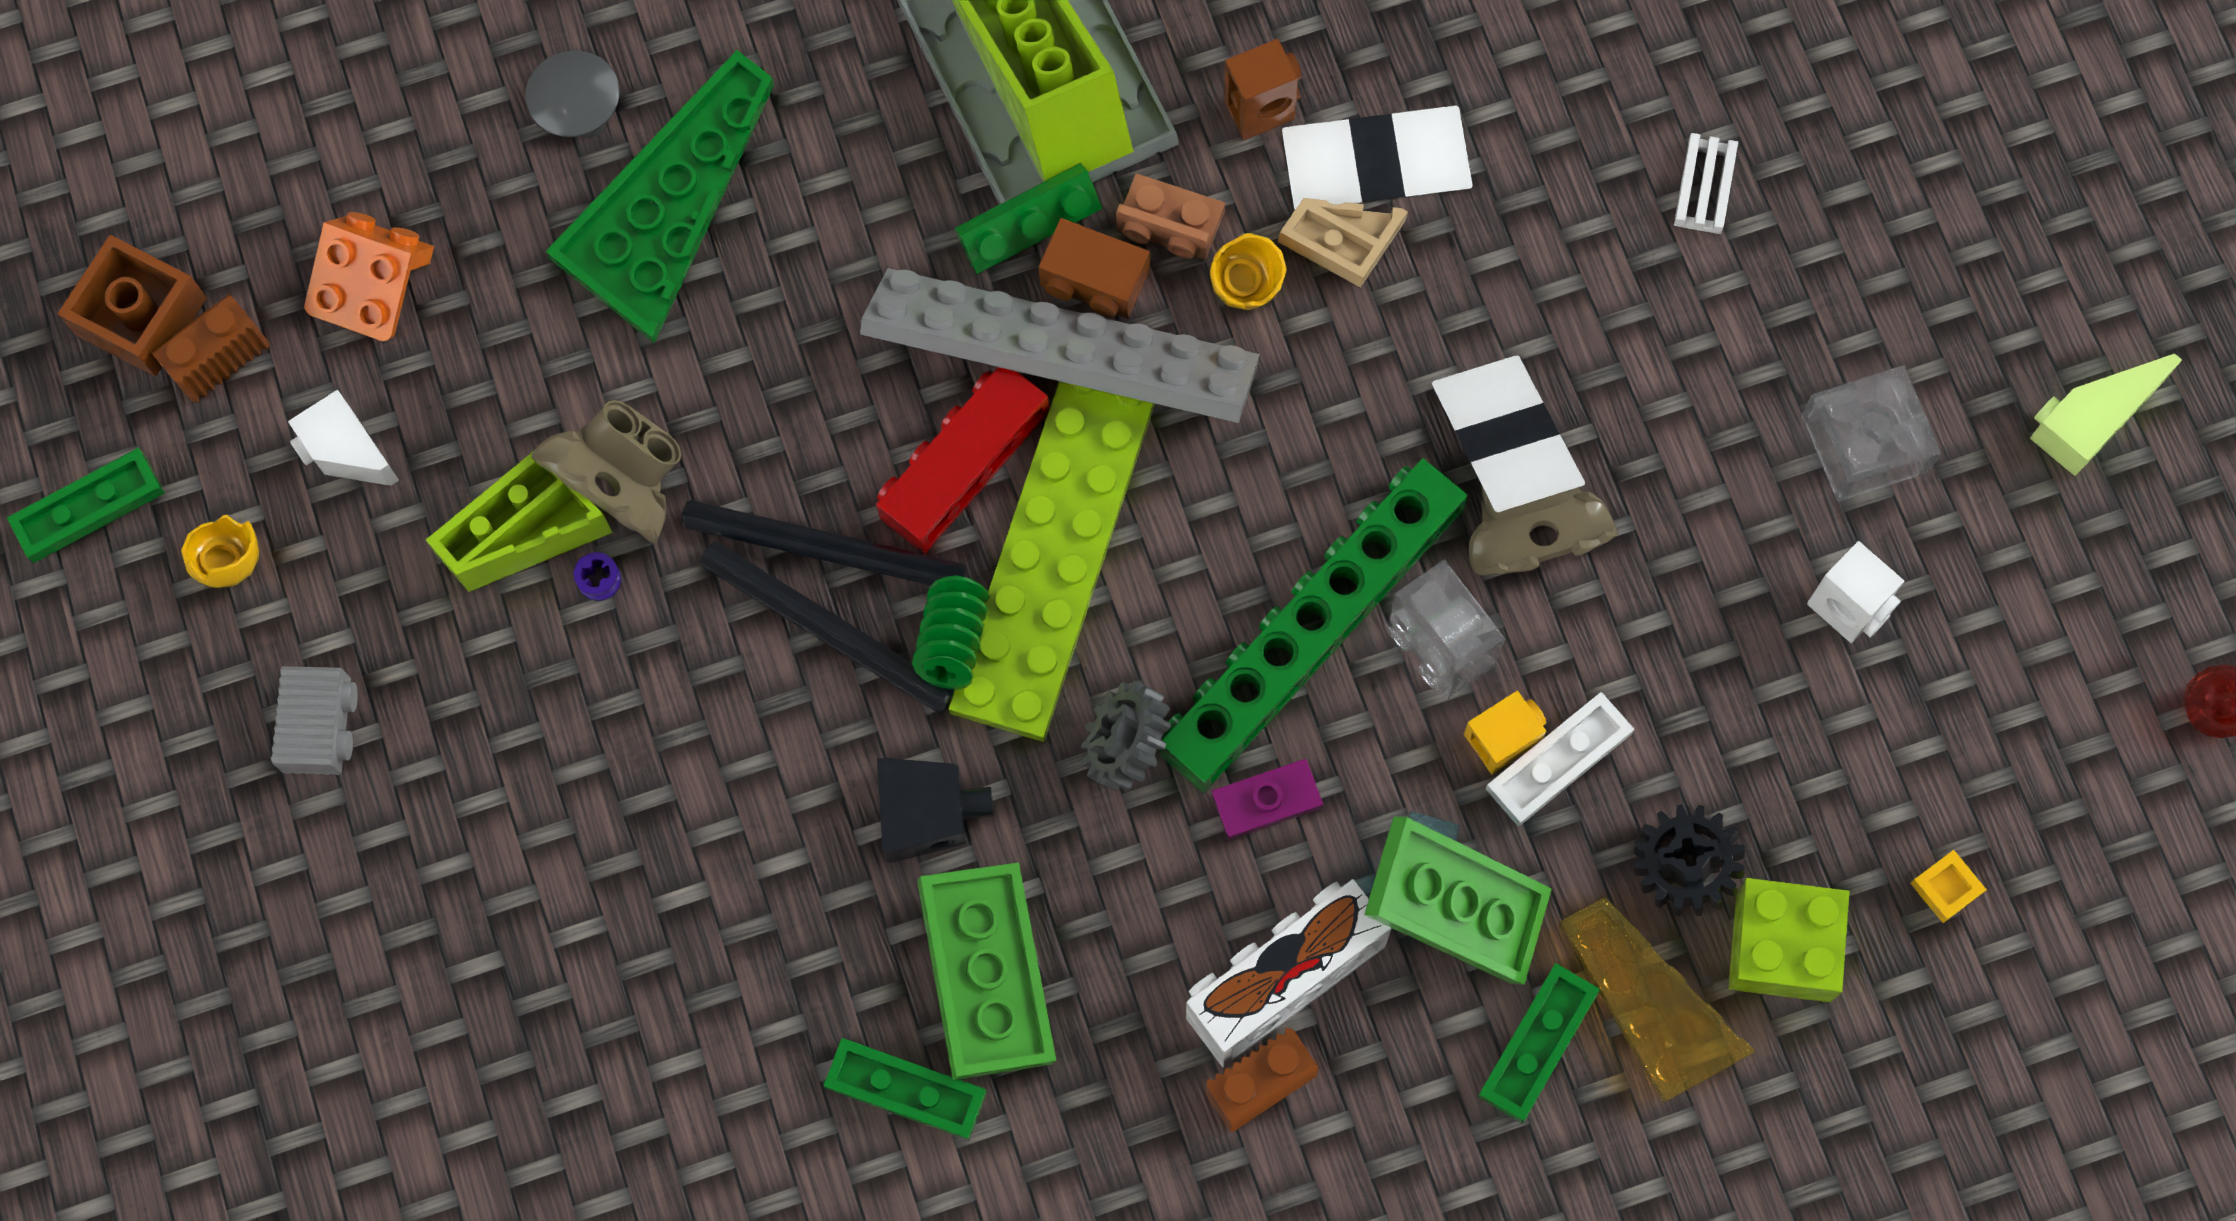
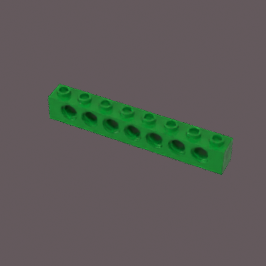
[1160,458,1468,794]

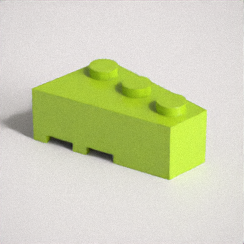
[426,450,613,592]

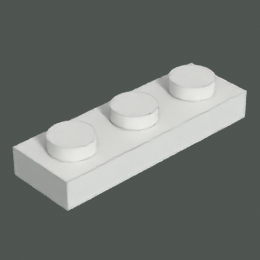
[1486,692,1634,827]

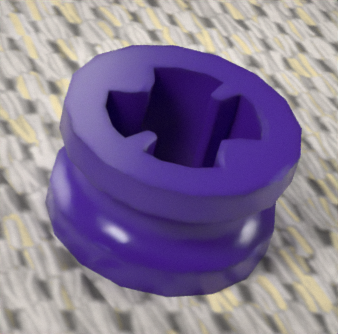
[573,552,621,601]

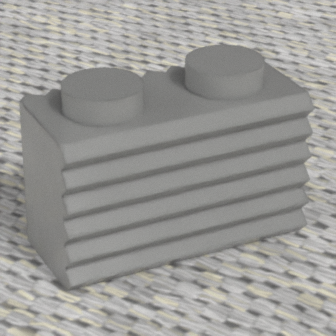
[271,666,358,775]

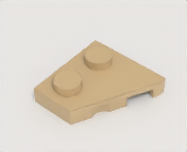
[1278,198,1408,288]

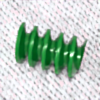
[912,576,990,690]

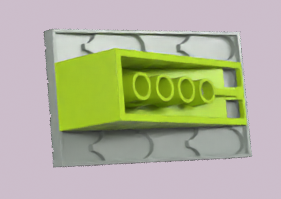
[897,0,1179,204]

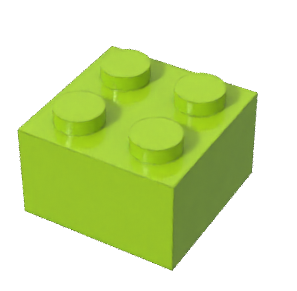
[1728,878,1850,1003]

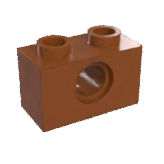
[1224,38,1302,141]

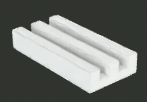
[1674,133,1738,234]

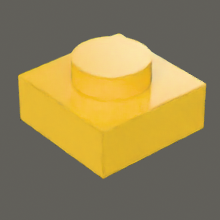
[1910,850,1987,923]

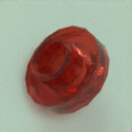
[2183,664,2236,738]

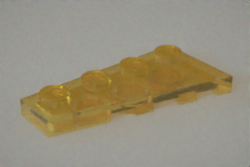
[1559,897,1755,1103]

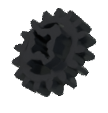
[1634,805,1745,916]

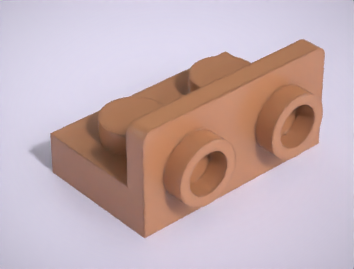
[1116,173,1225,260]

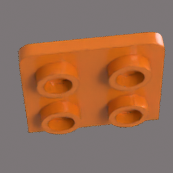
[304,212,434,341]

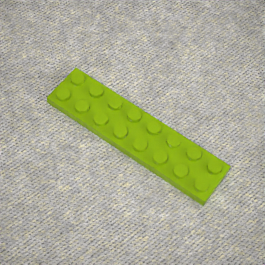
[949,381,1155,742]

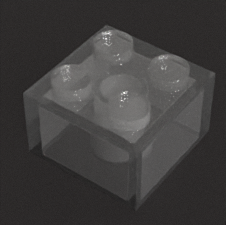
[1802,365,1941,502]
[1389,559,1505,699]

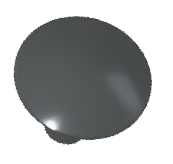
[526,50,620,138]

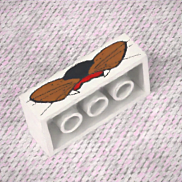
[1186,879,1391,1068]

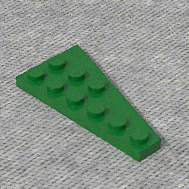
[546,50,774,343]

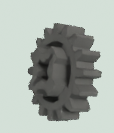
[1081,681,1171,791]

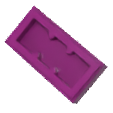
[1212,758,1323,841]

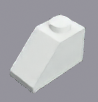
[288,390,399,486]

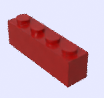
[876,367,1050,554]

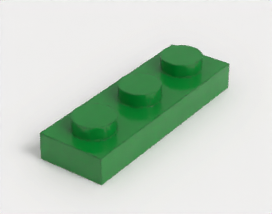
[955,163,1102,274]
[7,447,165,564]
[1478,963,1600,1124]
[823,1038,987,1141]

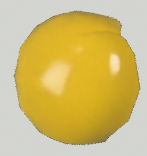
[1209,233,1287,310]
[181,515,259,588]

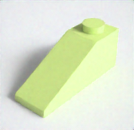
[2030,354,2182,476]

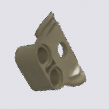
[532,400,681,544]
[1469,487,1618,575]

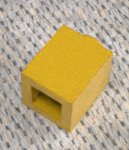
[1464,690,1547,775]

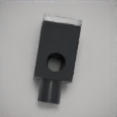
[877,758,994,863]

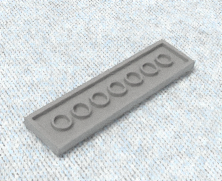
[860,268,1260,423]

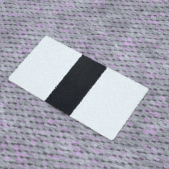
[1282,106,1473,210]
[1432,356,1585,513]

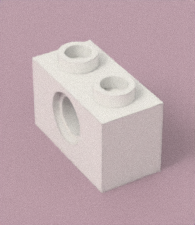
[1807,541,1905,644]

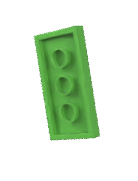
[1364,816,1552,985]
[917,863,1056,1080]

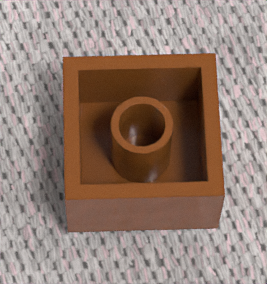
[57,235,207,377]

